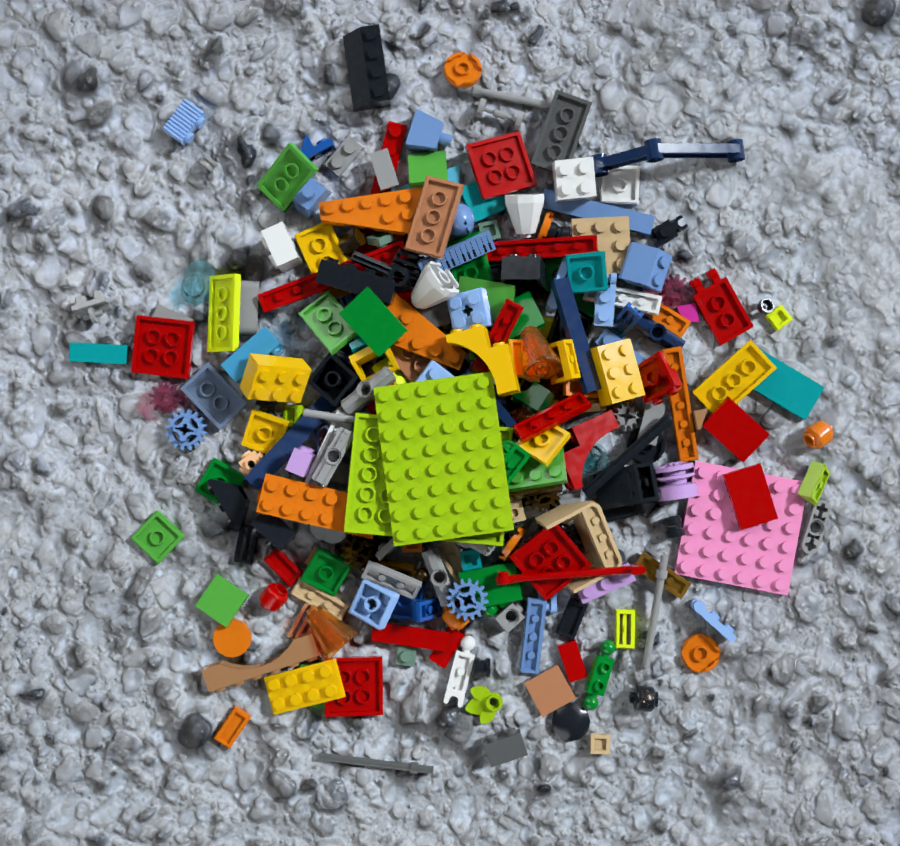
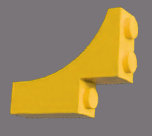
[446,324,521,397]

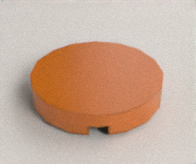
[444,52,482,88]
[499,526,527,561]
[213,618,252,658]
[681,634,720,673]

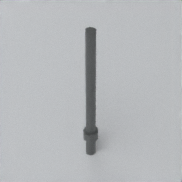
[318,753,434,774]

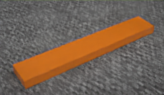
[661,346,699,462]

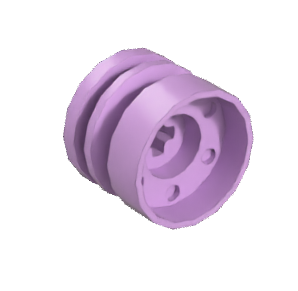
[654,461,698,501]

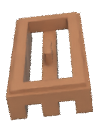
[287,603,322,640]

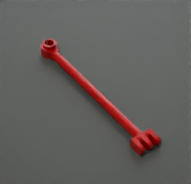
[495,564,646,585]

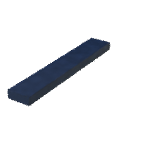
[550,277,602,394]
[244,395,337,491]

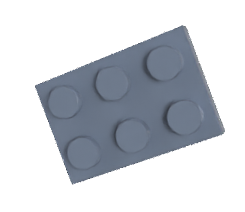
[180,362,249,430]

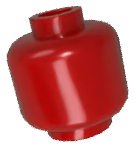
[259,583,288,612]

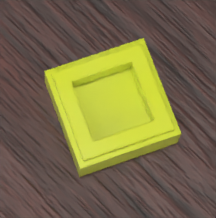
[764,305,793,331]

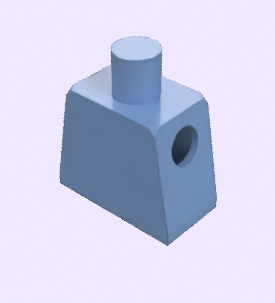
[405,109,453,152]
[293,178,332,220]

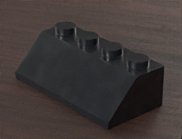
[343,24,391,112]

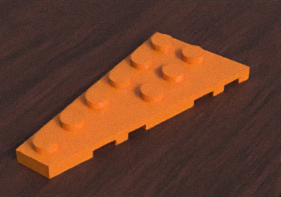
[319,187,423,235]
[383,294,467,371]

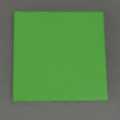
[408,151,448,187]
[131,510,186,564]
[195,574,249,628]

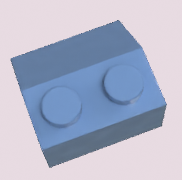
[618,242,672,292]

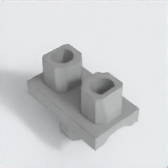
[71,290,112,323]

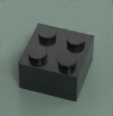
[501,254,547,290]
[307,352,361,407]
[251,513,296,552]

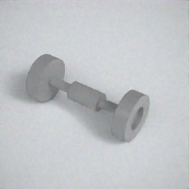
[476,98,525,131]

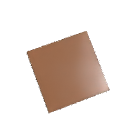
[524,664,576,717]

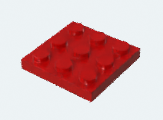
[465,131,537,201]
[131,315,195,379]
[509,524,592,601]
[324,656,383,717]

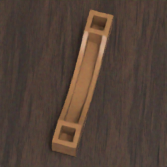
[201,630,321,693]

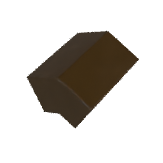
[339,227,367,256]

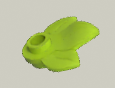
[465,686,503,724]

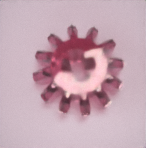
[658,274,690,306]
[149,381,182,414]

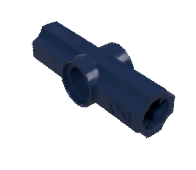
[628,312,686,349]

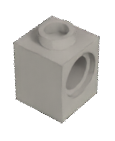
[494,602,525,633]

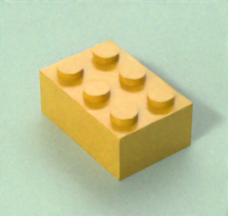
[590,338,645,407]
[239,353,311,403]

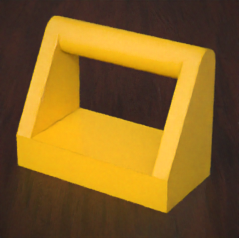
[543,339,581,385]
[349,346,400,381]

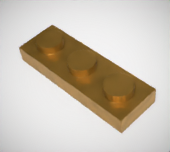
[634,551,692,599]

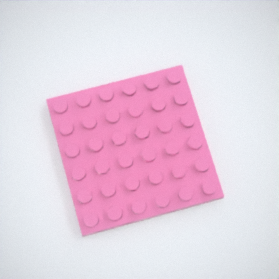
[673,461,805,596]

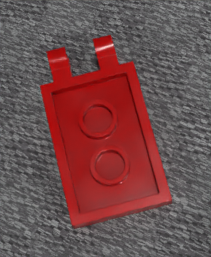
[689,268,754,346]

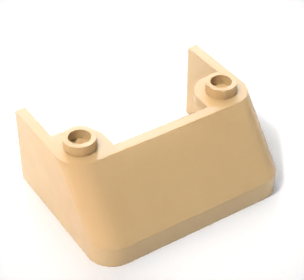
[535,501,622,594]

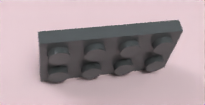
[530,89,592,172]

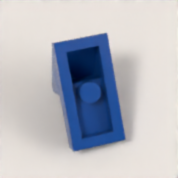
[301,134,336,162]
[411,597,442,622]

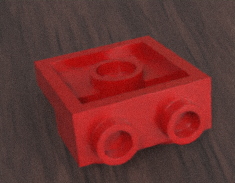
[638,351,683,406]

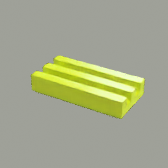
[614,609,635,649]

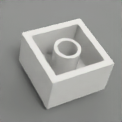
[552,157,597,202]
[261,221,303,272]

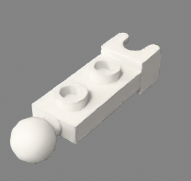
[443,635,476,707]

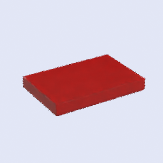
[702,396,770,462]
[722,463,778,530]

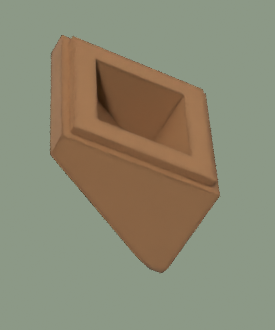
[691,409,707,430]

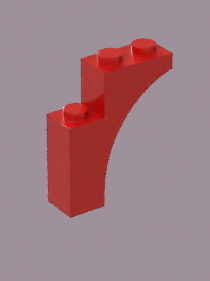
[564,410,619,492]

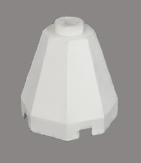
[504,193,544,238]
[411,261,459,309]

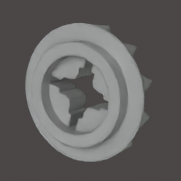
[612,401,642,432]

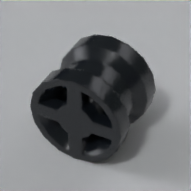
[474,657,490,678]

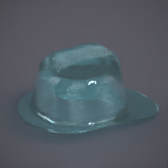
[181,260,215,305]
[582,443,611,479]

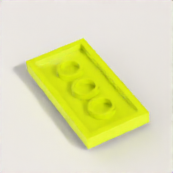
[207,273,241,353]

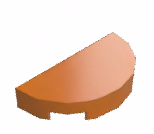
[537,211,554,239]

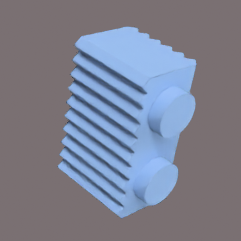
[162,99,207,146]

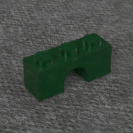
[493,378,554,415]

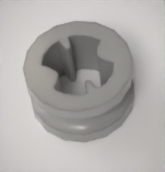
[199,154,218,173]

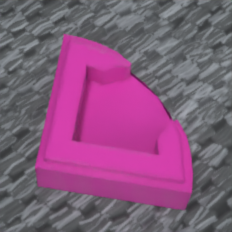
[676,303,699,323]

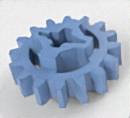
[165,409,208,451]
[446,577,489,621]

